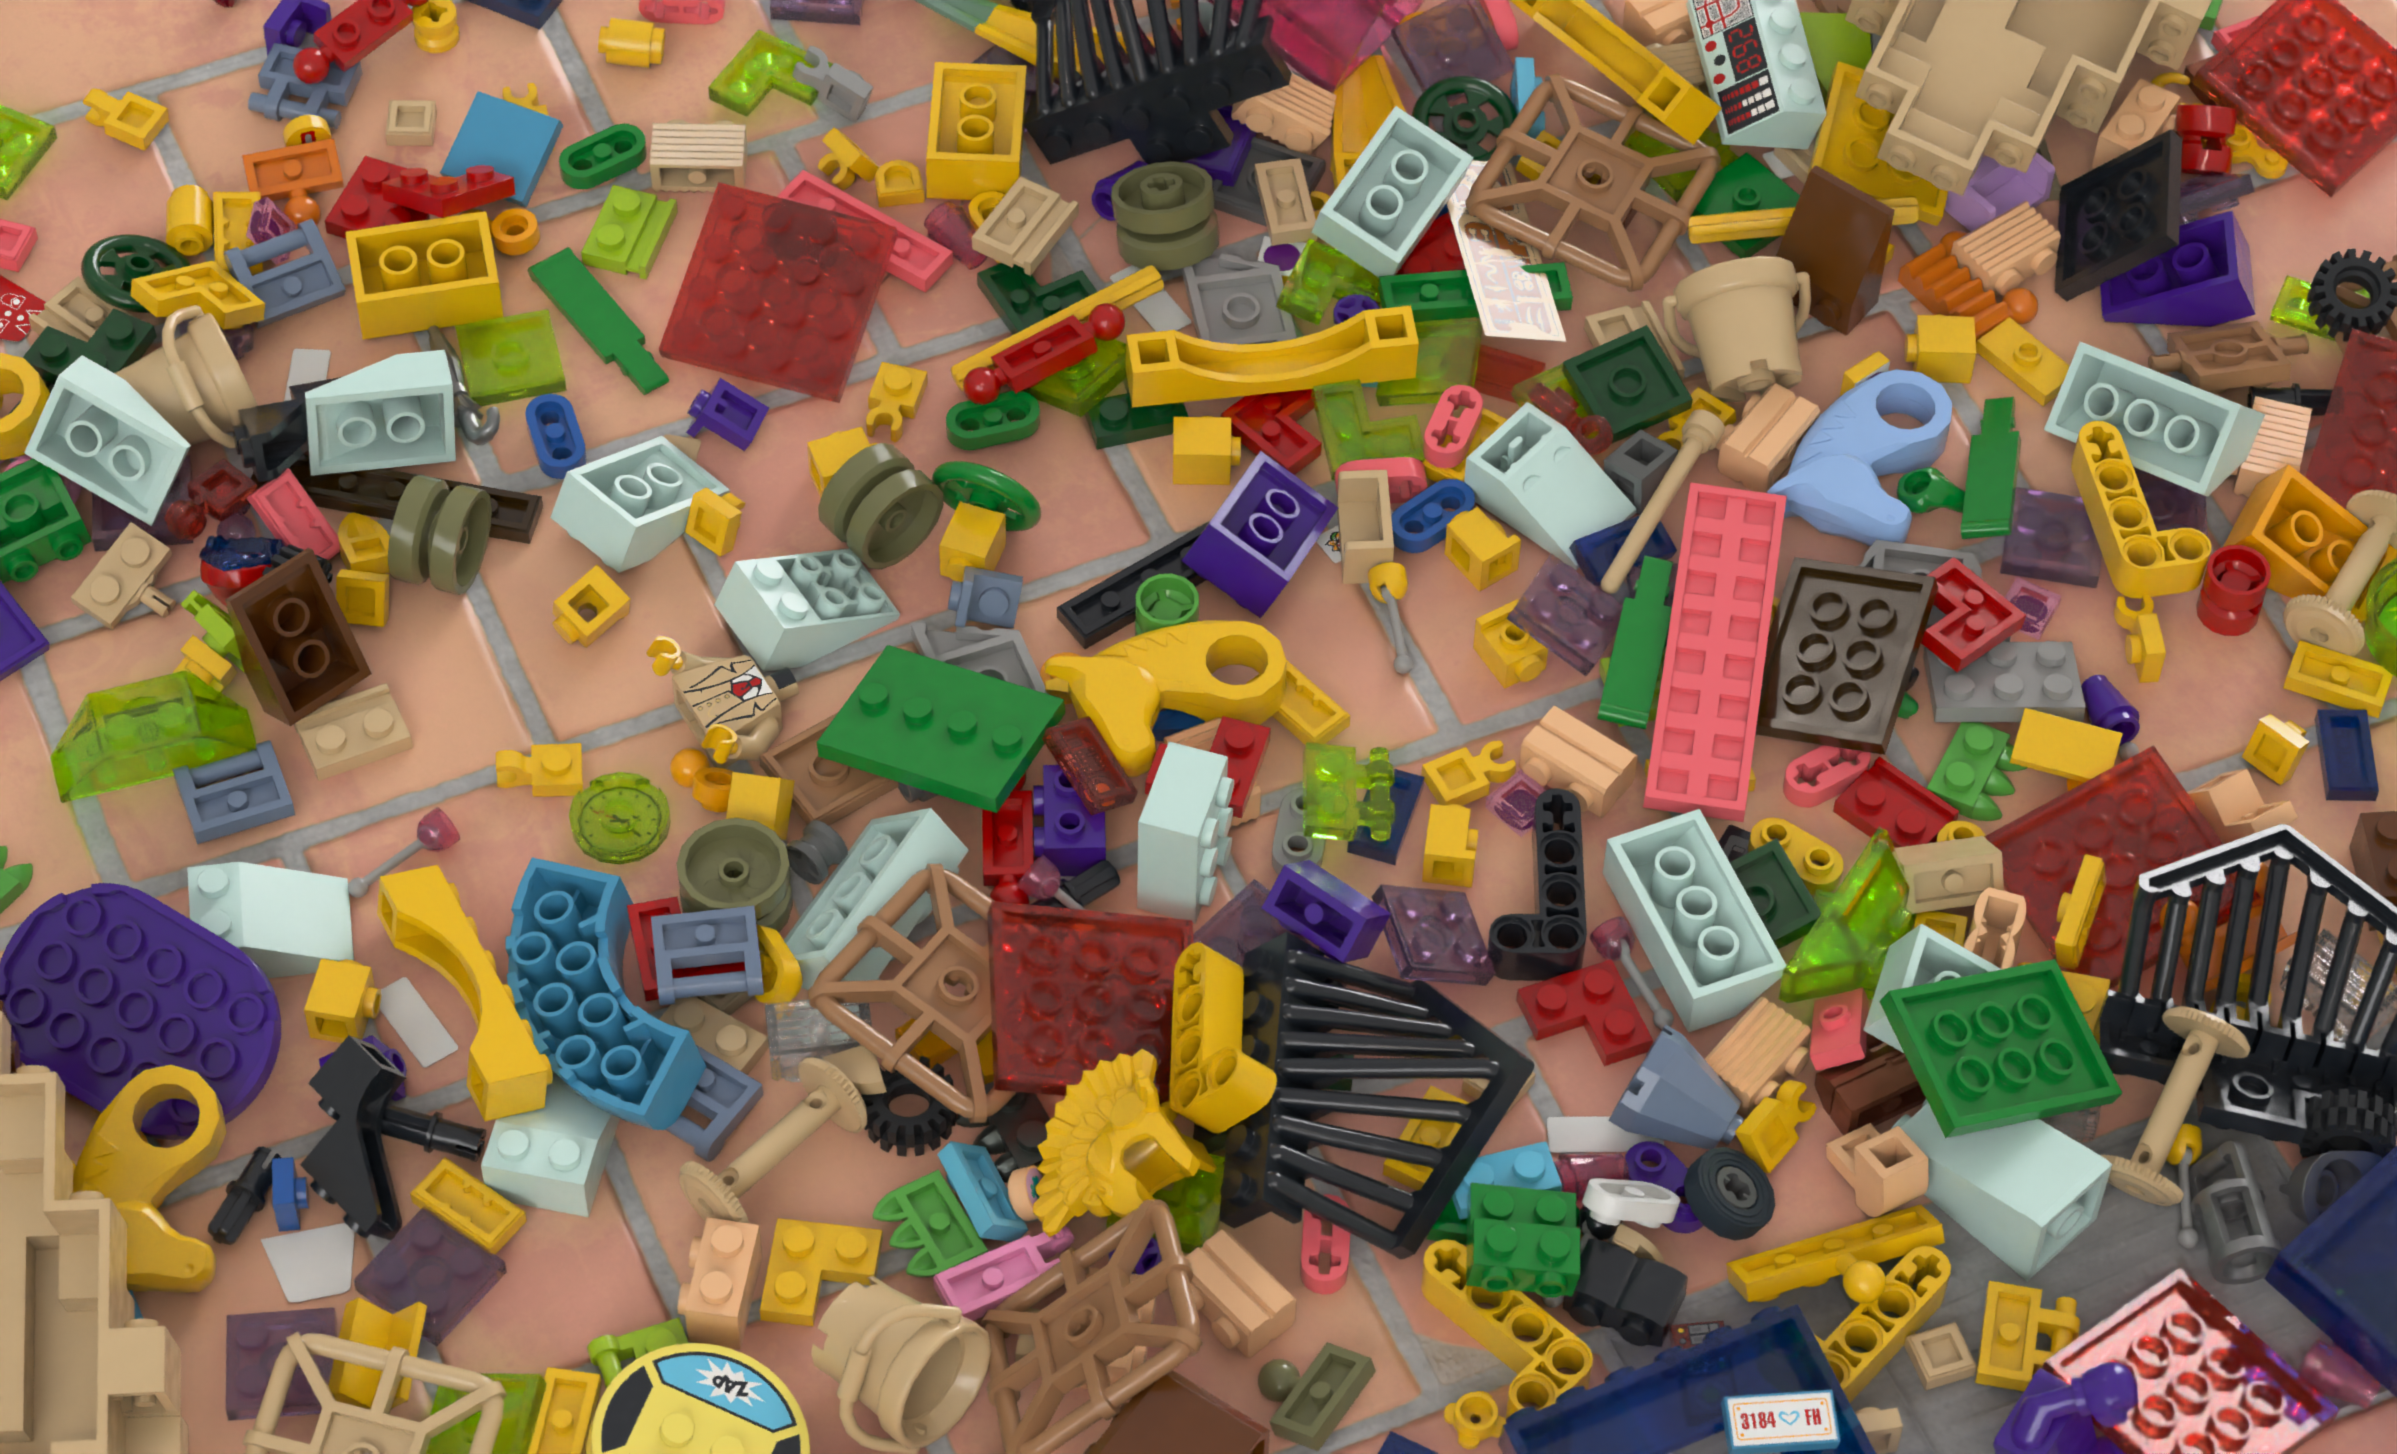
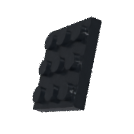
[2055,129,2182,301]

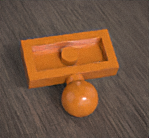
[242,138,344,230]

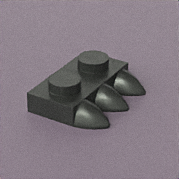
[956,1078,1051,1183]

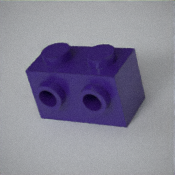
[1033,765,1106,877]
[1261,860,1391,963]

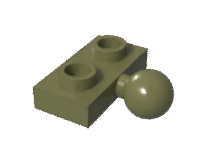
[1258,1342,1376,1451]

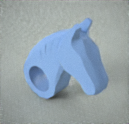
[1766,369,1952,547]

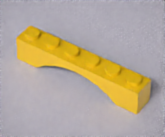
[1509,0,1722,145]
[1126,306,1419,408]
[377,865,553,1122]

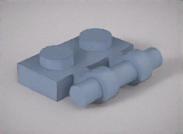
[248,43,362,129]

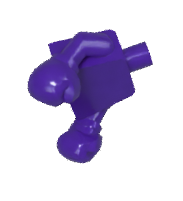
[1993,1362,2151,1454]

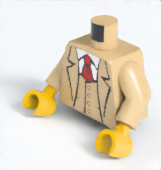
[646,636,799,769]

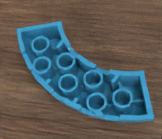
[505,857,707,1130]

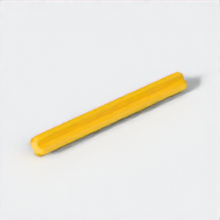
[1687,196,1919,244]
[950,265,1164,391]

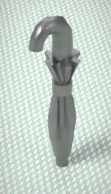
[428,326,500,445]

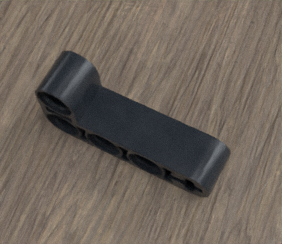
[1486,788,1587,981]

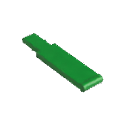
[528,247,669,395]
[1960,397,2021,539]
[1597,556,1673,730]

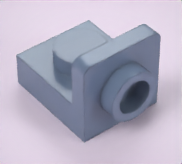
[948,566,1023,629]

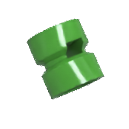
[1135,574,1199,636]

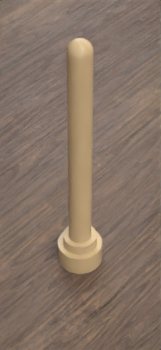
[1600,410,1725,594]

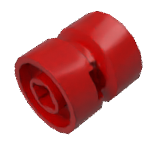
[2174,104,2237,176]
[2196,545,2271,636]

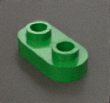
[559,124,647,189]
[946,391,1040,450]

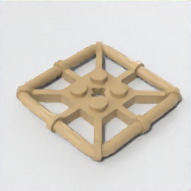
[242,1331,507,1454]

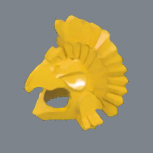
[1033,1049,1217,1237]

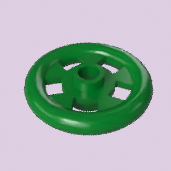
[932,461,1041,531]

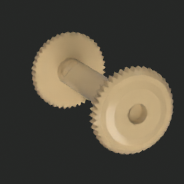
[2283,490,2397,657]
[2101,1006,2250,1206]
[679,1057,867,1223]

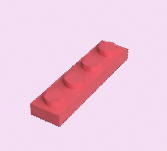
[775,170,953,293]

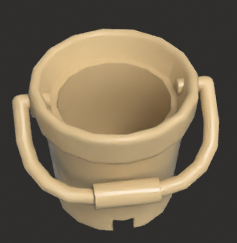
[1663,256,1811,402]
[114,305,258,448]
[811,1277,991,1454]

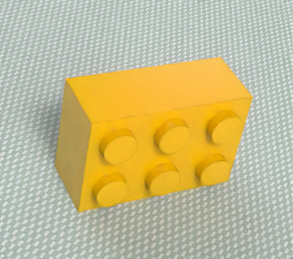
[345,211,504,340]

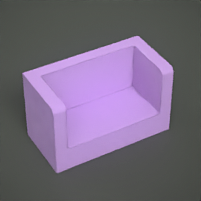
[1945,153,2055,232]

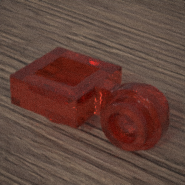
[1527,381,1613,455]
[165,458,257,540]

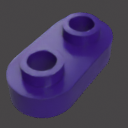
[1622,1141,1704,1233]

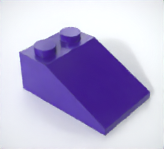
[2100,210,2256,327]
[1182,451,1339,619]

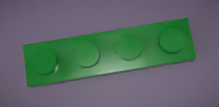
[1378,262,1573,322]

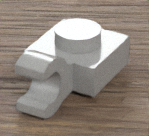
[792,46,874,123]

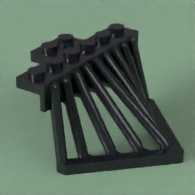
[1023,0,1292,165]
[2093,824,2397,1145]
[1193,932,1534,1260]

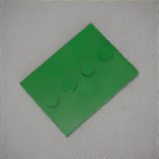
[816,645,1065,813]
[1879,959,2122,1138]

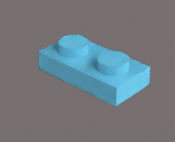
[1510,57,1545,156]
[937,1141,1028,1242]
[1452,1141,1562,1220]

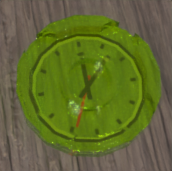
[569,772,671,865]

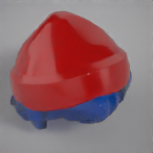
[199,534,287,607]

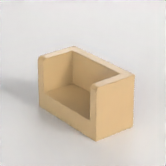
[1337,470,1394,584]
[1885,836,2004,914]

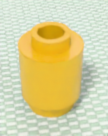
[598,18,665,68]
[166,185,213,256]

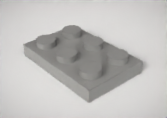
[1923,641,2085,722]

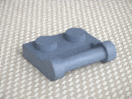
[223,219,346,329]
[172,740,295,844]
[651,906,764,1006]
[665,1045,763,1162]

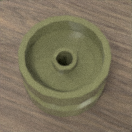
[1111,161,1220,271]
[818,443,944,569]
[388,475,492,595]
[676,818,793,933]

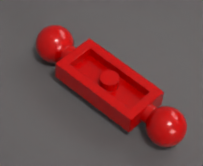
[293,0,429,84]
[963,303,1126,405]
[982,772,1034,916]

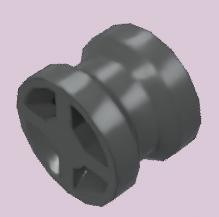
[786,820,848,885]

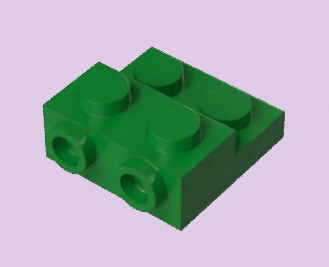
[0,459,92,584]
[1466,1183,1580,1298]

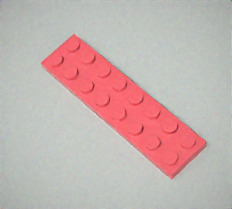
[1643,482,1787,822]

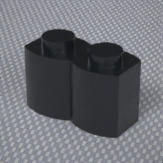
[1563,1239,1688,1347]

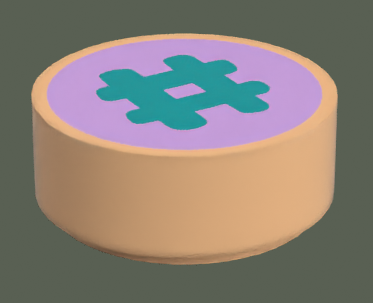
[1008,1165,1043,1221]

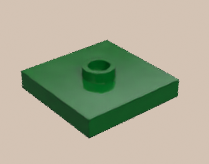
[1690,152,1800,258]

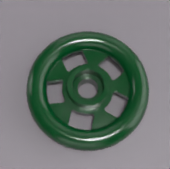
[1411,76,1518,161]
[81,234,191,313]

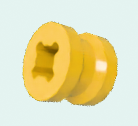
[411,0,459,53]

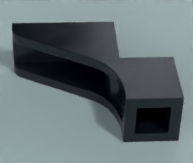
[232,377,341,482]
[300,1035,406,1241]

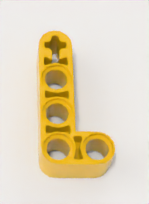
[2071,421,2212,599]
[1169,942,1277,1134]
[1421,1239,1593,1440]
[1756,1246,1951,1416]

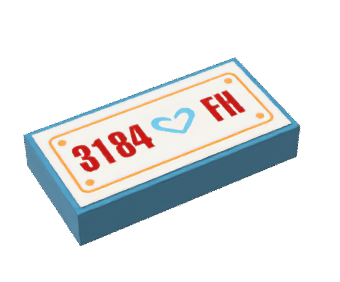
[1721,1390,1840,1454]

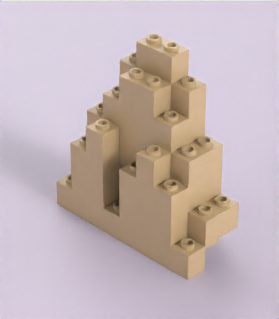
[1845,0,2212,196]
[0,1011,188,1454]

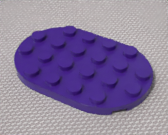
[0,883,281,1140]

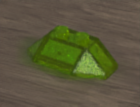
[50,670,257,803]
[1779,826,1912,1004]

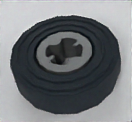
[1684,1147,1776,1241]

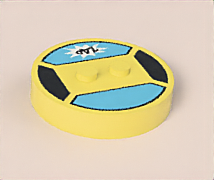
[586,1343,810,1454]

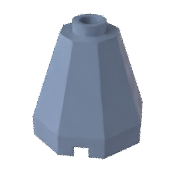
[1608,1024,1744,1150]

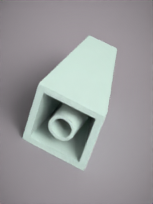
[1891,1099,2112,1281]

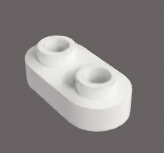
[1582,1178,1680,1228]

